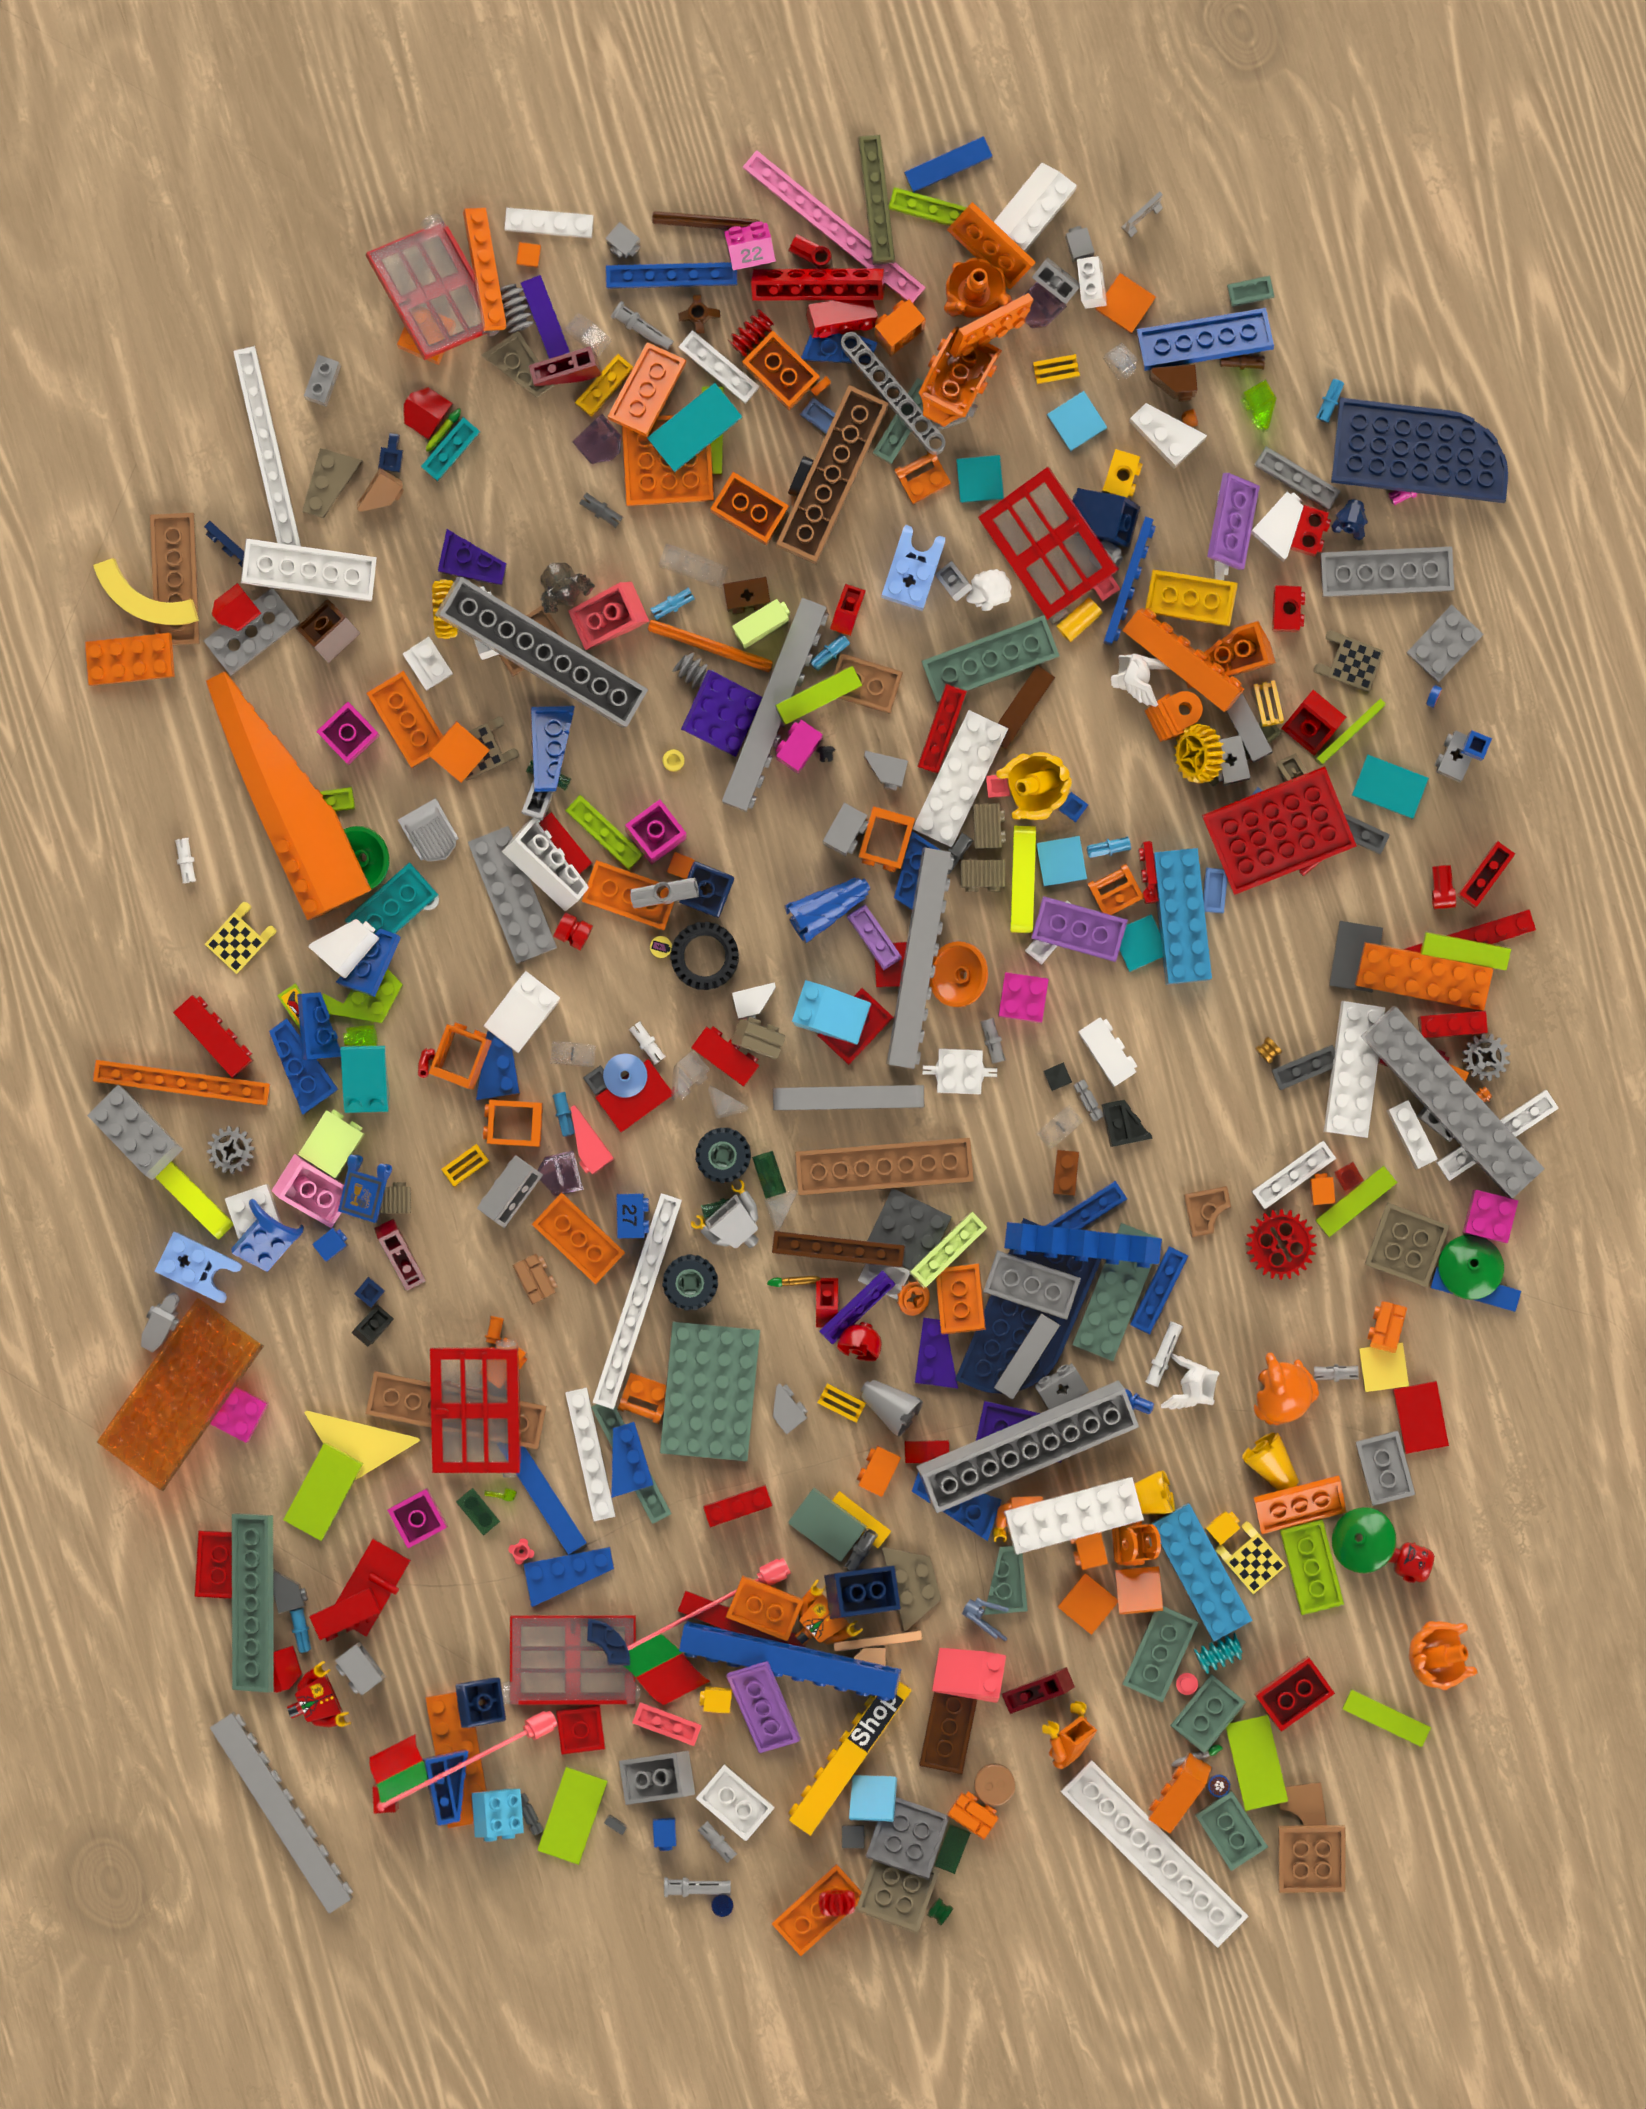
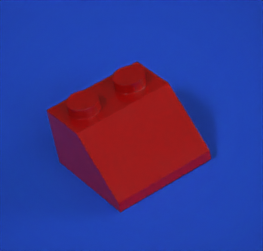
[1281,690,1347,756]

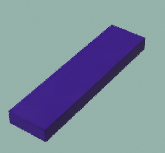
[520,275,570,359]
[819,1270,896,1345]

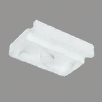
[402,637,453,691]
[858,1264,910,1300]

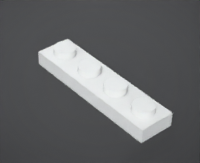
[505,208,594,238]
[679,330,759,404]
[1251,1141,1336,1209]

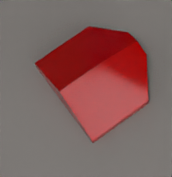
[404,387,453,440]
[212,583,261,631]
[274,1645,302,1693]

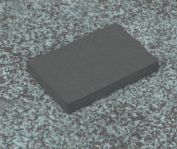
[1329,921,1383,993]

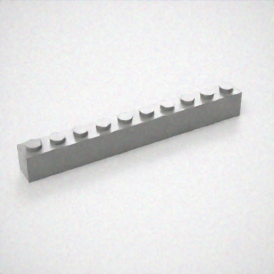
[722,598,829,812]
[886,848,954,1069]
[210,1712,353,1914]

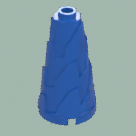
[784,877,871,943]

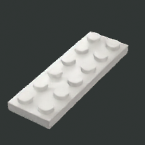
[241,539,377,602]
[913,710,1008,847]
[1324,1001,1385,1138]
[1004,1477,1144,1554]

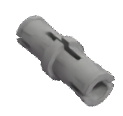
[980,1018,1006,1064]
[1314,1364,1359,1382]
[697,1821,737,1863]

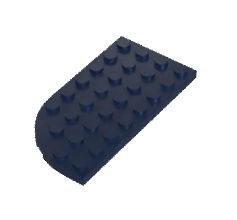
[1331,397,1508,503]
[955,1218,1101,1394]

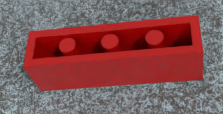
[173,995,253,1078]

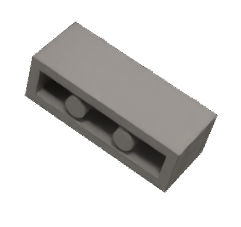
[477,1155,543,1228]

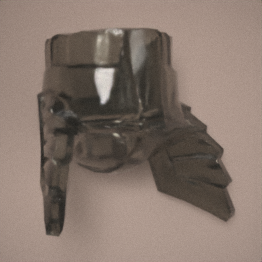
[540,563,595,614]

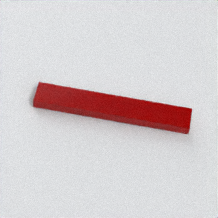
[678,1591,807,1647]

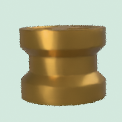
[1255,1036,1282,1064]

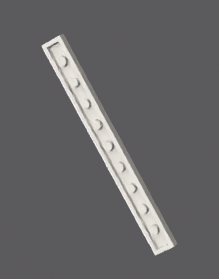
[233,346,301,546]
[593,1193,682,1409]

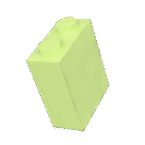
[732,599,790,650]
[298,1109,365,1178]

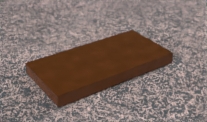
[919,1692,977,1775]

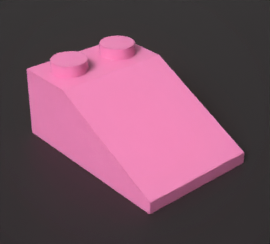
[271,1154,344,1228]

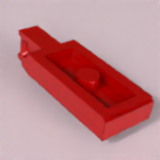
[1138,841,1159,904]

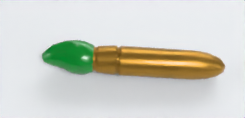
[767,1276,821,1287]

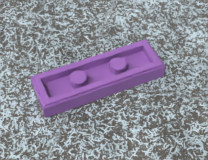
[847,904,902,971]

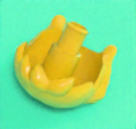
[996,752,1072,820]

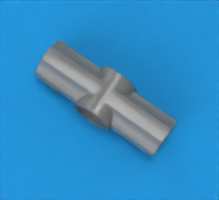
[630,878,699,908]

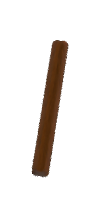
[652,211,760,230]

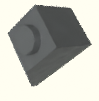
[273,1569,308,1613]

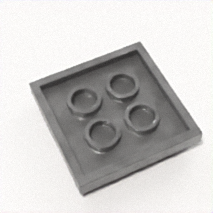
[866,1797,950,1880]

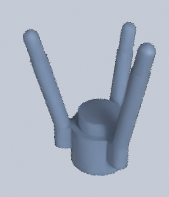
[962,1598,1009,1641]

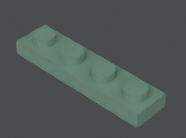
[873,378,924,465]

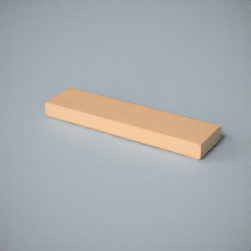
[834,1630,922,1652]

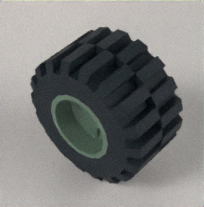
[695,1127,751,1183]
[662,1254,718,1311]

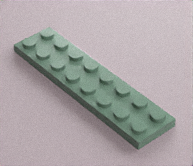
[232,1513,274,1693]

